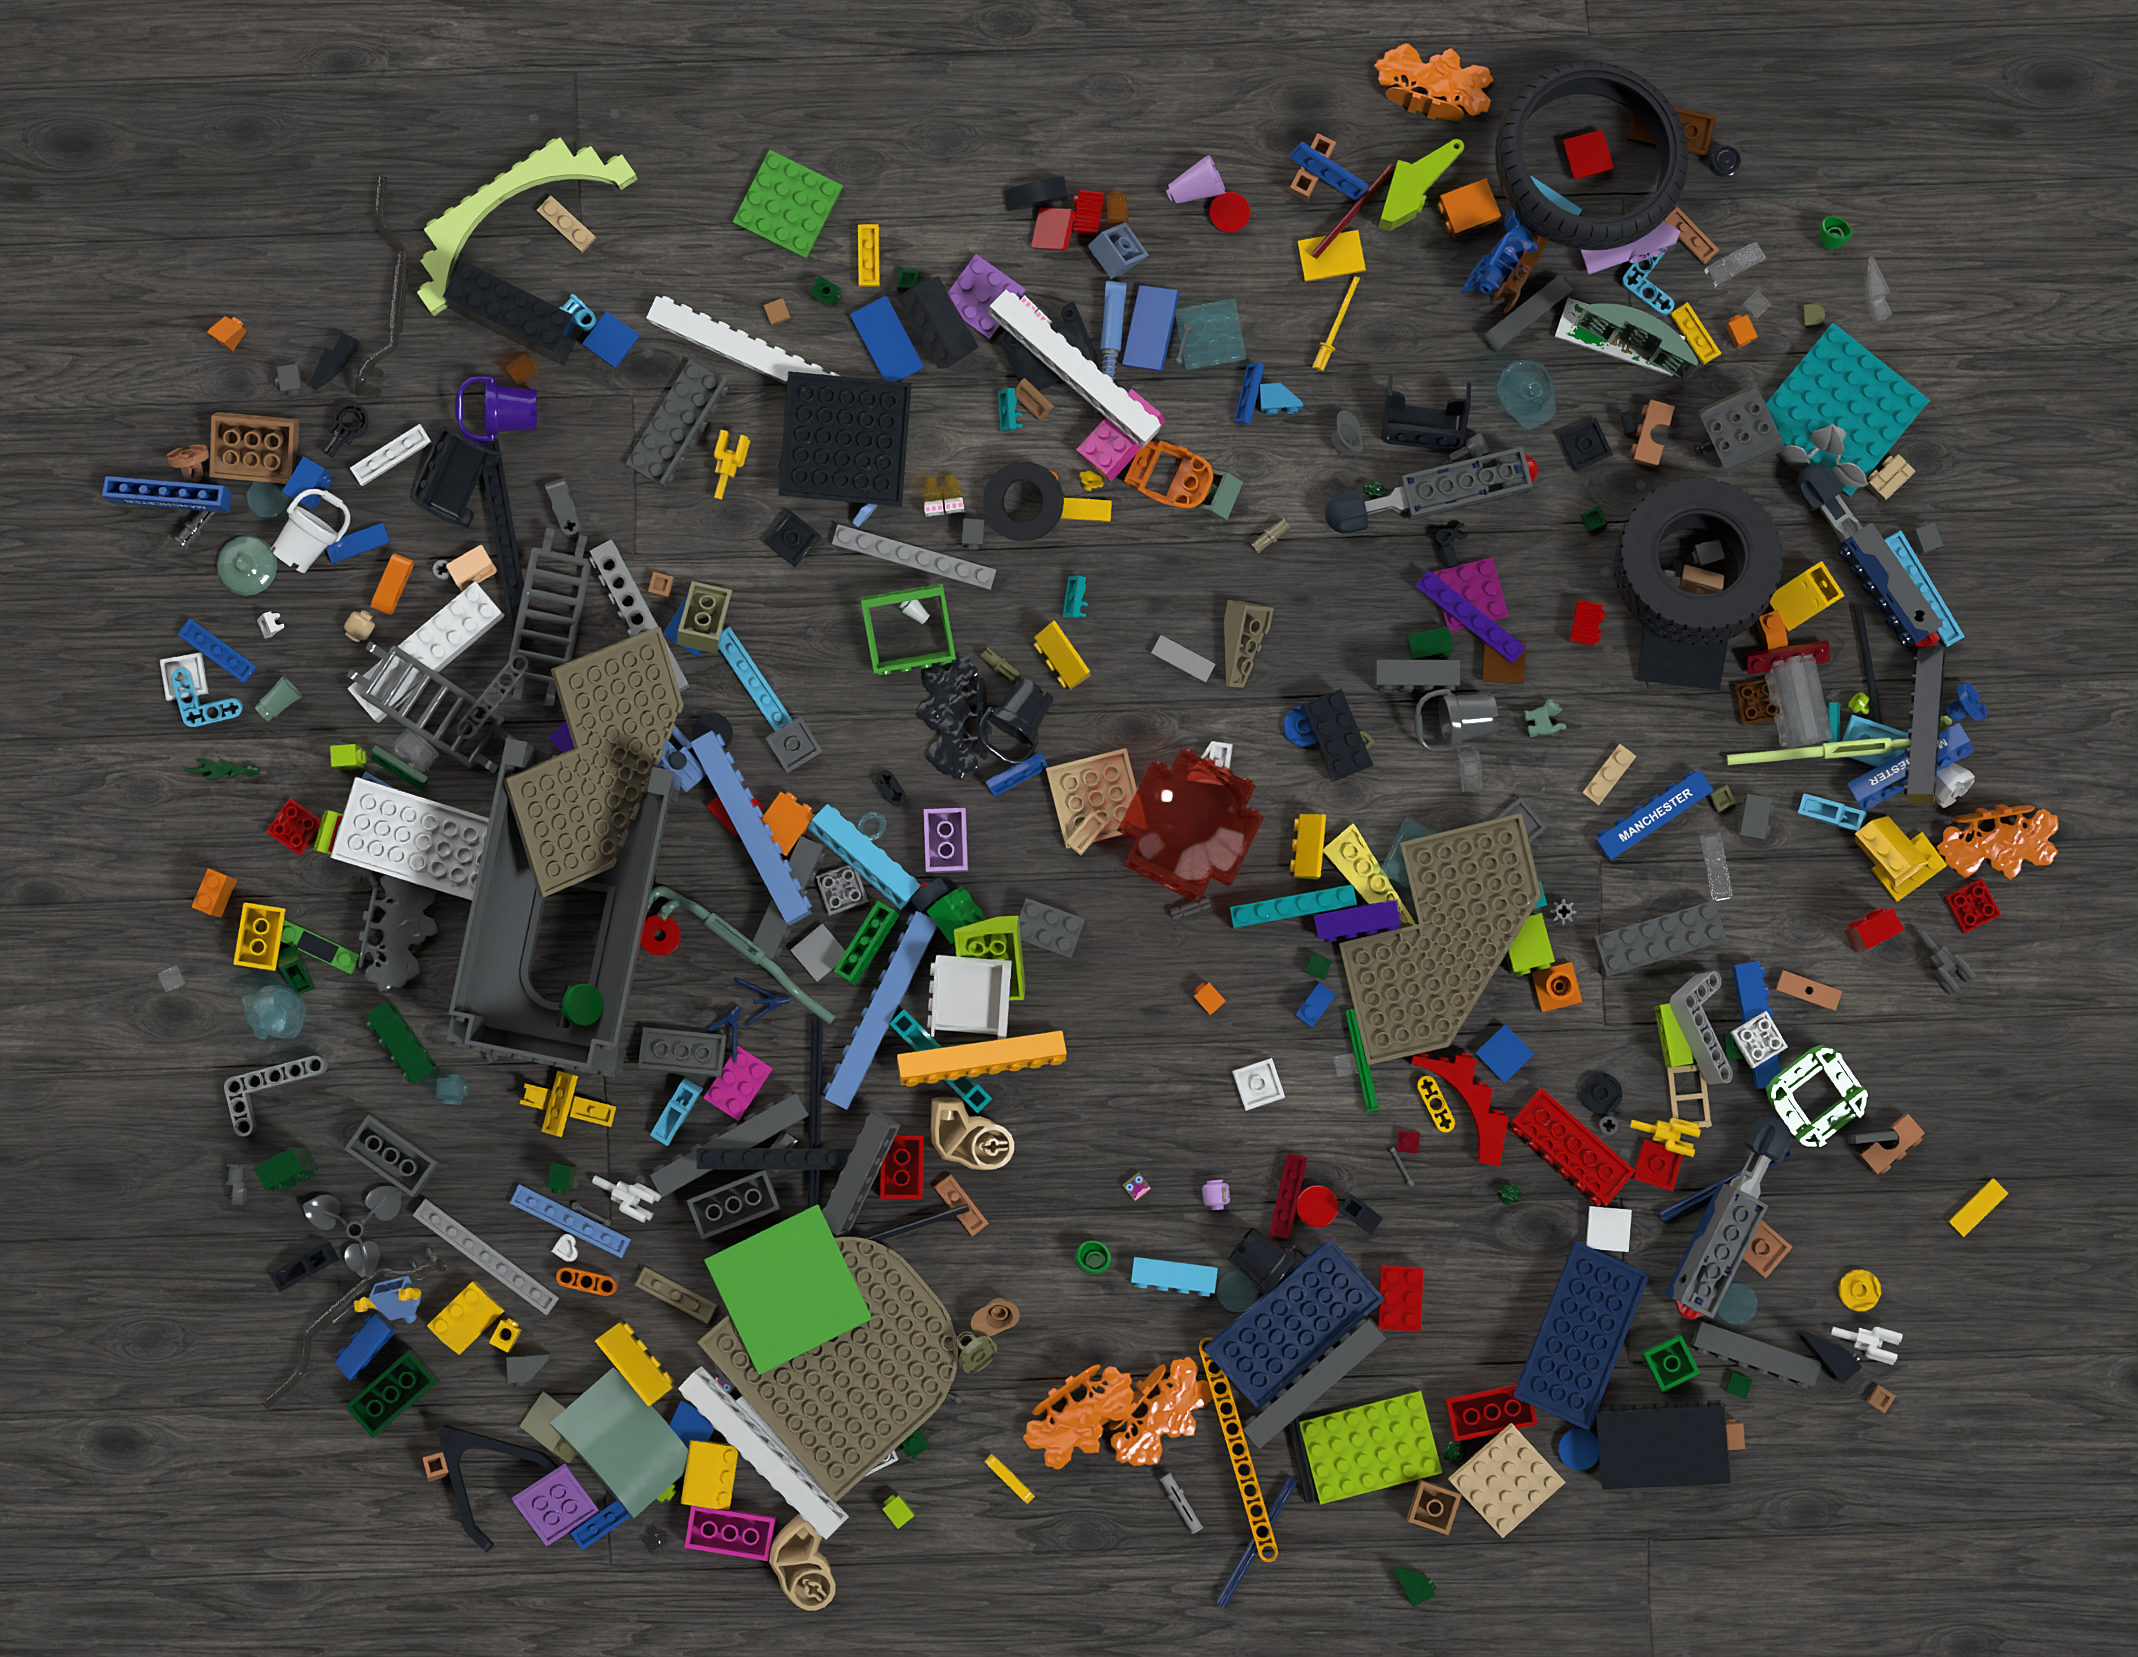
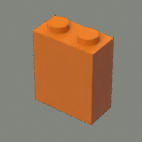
[1437,178,1501,238]
[762,791,815,857]
[191,869,237,918]

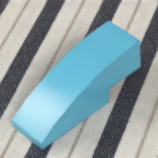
[1798,793,1867,833]
[650,1078,703,1146]

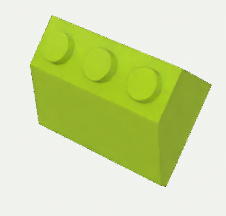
[1654,1003,1695,1068]

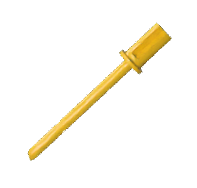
[1312,276,1360,372]

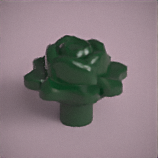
[1363,481,1387,501]
[1498,1183,1523,1205]
[1443,1441,1467,1463]

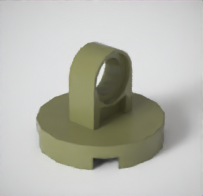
[957,1332,997,1373]

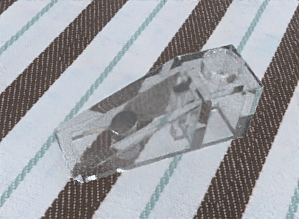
[1700,832,1734,901]

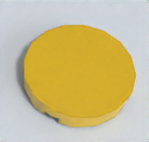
[1838,1270,1881,1311]

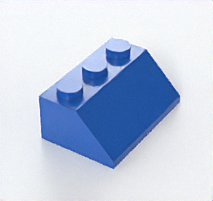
[335,1313,398,1380]

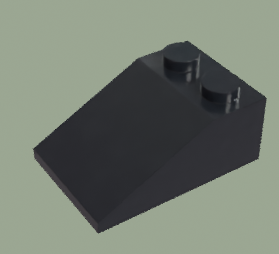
[1795,1329,1863,1384]

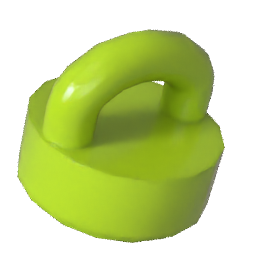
[1848,692,1869,714]

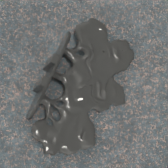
[359,874,438,992]

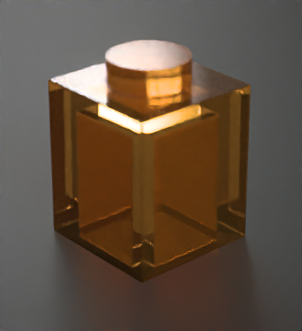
[1106,191,1129,224]
[505,353,539,388]

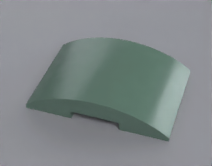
[1574,304,1698,380]
[550,1367,689,1519]

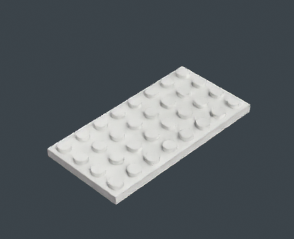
[330,777,489,900]

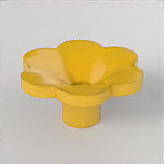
[1079,471,1104,491]

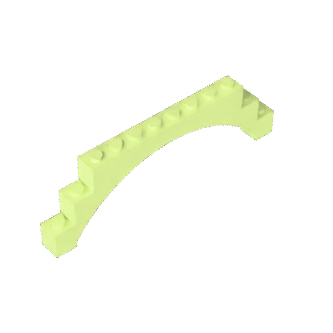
[417,138,637,316]

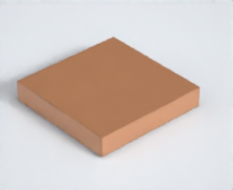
[1743,1220,1792,1279]

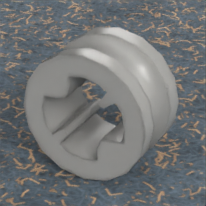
[433,560,451,580]

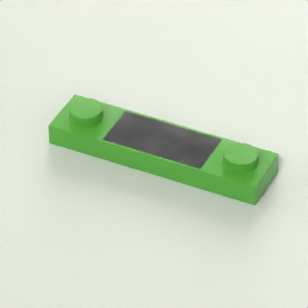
[281,920,360,974]

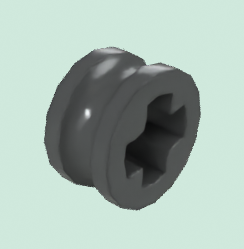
[1598,1116,1618,1135]

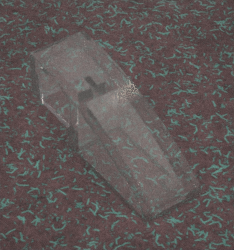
[1704,241,1767,288]
[1864,256,1893,325]

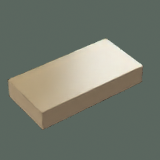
[1065,811,1108,855]

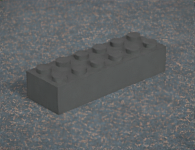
[1592,900,1727,977]

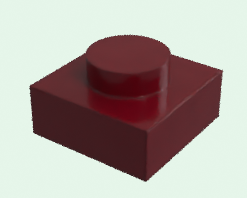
[1396,1130,1420,1154]

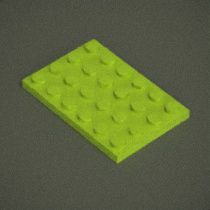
[1299,1391,1442,1505]

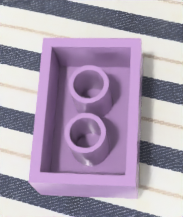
[924,808,968,873]

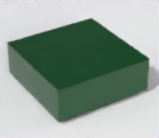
[897,268,920,291]
[1580,506,1608,533]
[1725,1372,1753,1399]

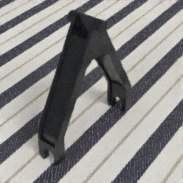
[437,1425,559,1553]

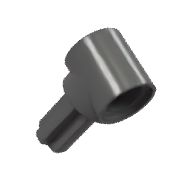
[1449,433,1491,464]

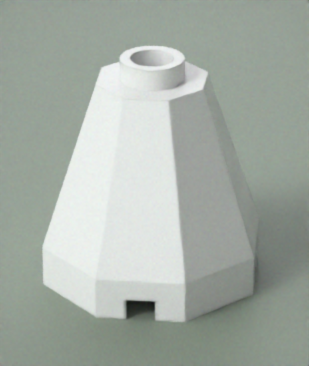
[1935,763,1975,808]

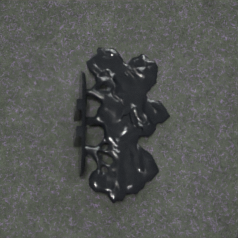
[915,657,992,781]

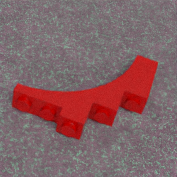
[1410,1052,1509,1166]

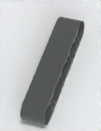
[1483,274,1574,353]
[457,654,528,739]

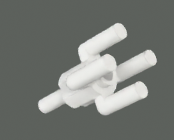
[592,1176,661,1223]
[1831,1327,1903,1365]

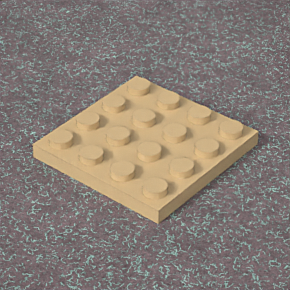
[1046,748,1147,849]
[1448,1423,1566,1538]

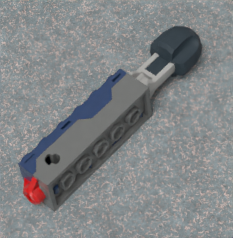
[1325,447,1538,534]
[1797,465,1943,648]
[1664,1116,1792,1320]

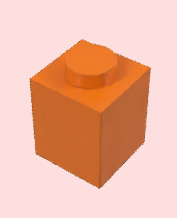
[1726,314,1758,349]
[1194,983,1226,1015]

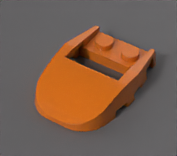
[1124,441,1213,509]

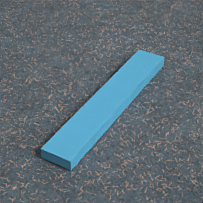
[1885,531,1965,648]
[719,627,792,731]

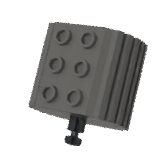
[1694,383,1786,476]

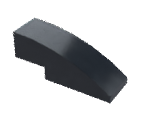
[1004,176,1068,211]
[309,332,360,390]
[270,1242,340,1292]

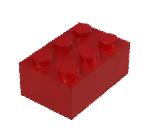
[1844,907,1905,953]
[880,1136,924,1199]
[1377,1265,1424,1331]

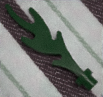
[183,758,260,780]

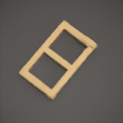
[1667,1065,1712,1128]

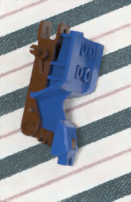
[1460,204,1549,314]

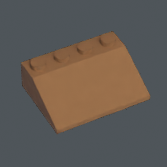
[210,412,299,484]

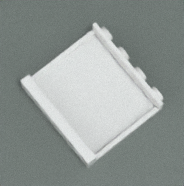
[927,955,1012,1040]

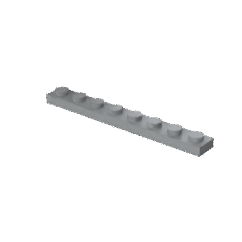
[832,524,996,591]
[413,1199,560,1315]

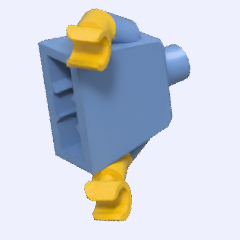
[354,1276,421,1324]

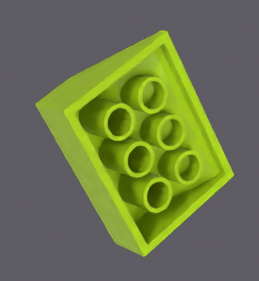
[954,916,1026,1000]

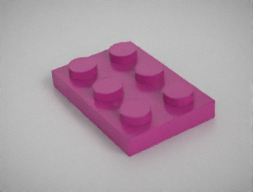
[704,1046,773,1121]

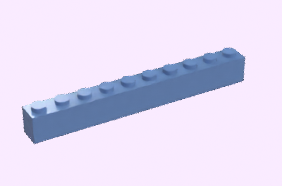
[690,731,812,925]
[823,911,938,1110]

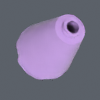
[1166,155,1226,204]

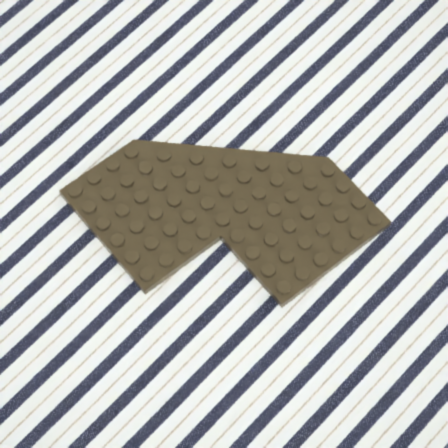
[503,627,684,897]
[1339,813,1542,1065]

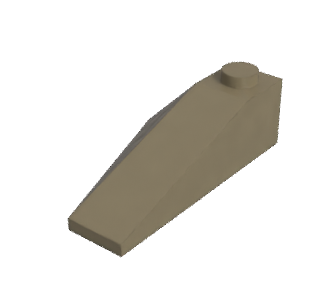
[1224,600,1274,687]

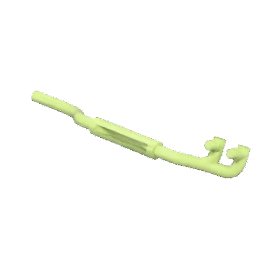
[1726,716,1952,765]

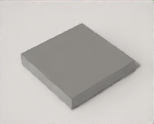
[791,924,846,982]

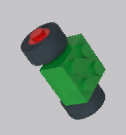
[911,877,987,957]

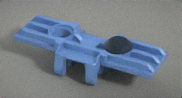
[655,726,707,792]

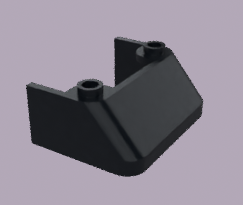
[1381,374,1471,451]

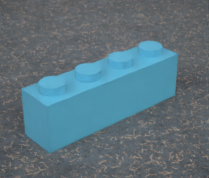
[1131,1257,1218,1296]

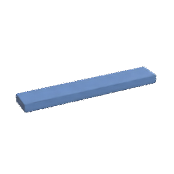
[510,1184,631,1258]

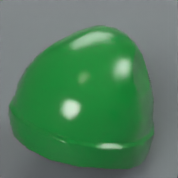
[1818,216,1853,251]
[1075,1240,1111,1275]

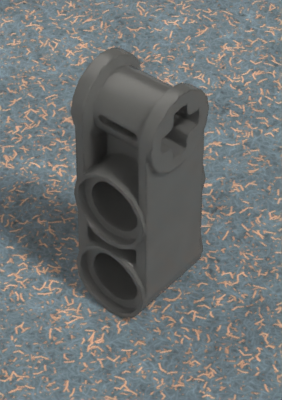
[545,478,582,539]

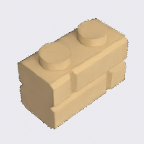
[1866,454,1915,502]

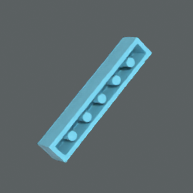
[807,804,921,910]

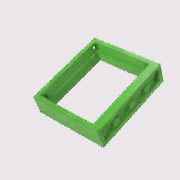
[861,583,956,675]

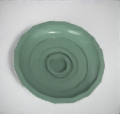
[216,535,278,596]

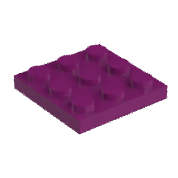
[1433,557,1509,632]

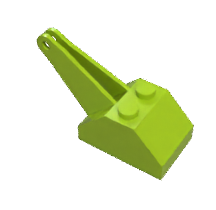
[1378,139,1464,231]

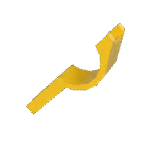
[519,1083,616,1127]

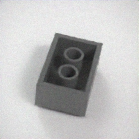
[1019,898,1085,959]

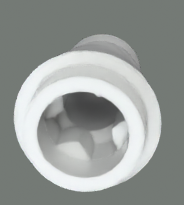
[899,600,930,624]

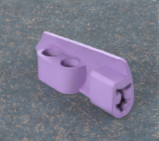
[1580,221,1680,275]

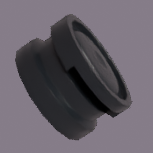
[1710,146,1741,177]

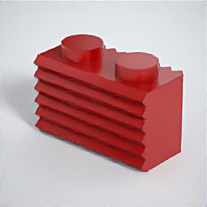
[1072,190,1104,237]
[1569,600,1605,647]

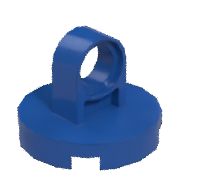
[1946,683,1988,722]

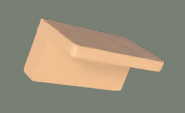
[446,545,498,592]
[1678,565,1724,595]

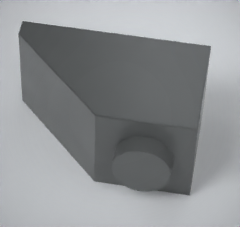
[506,1354,551,1387]

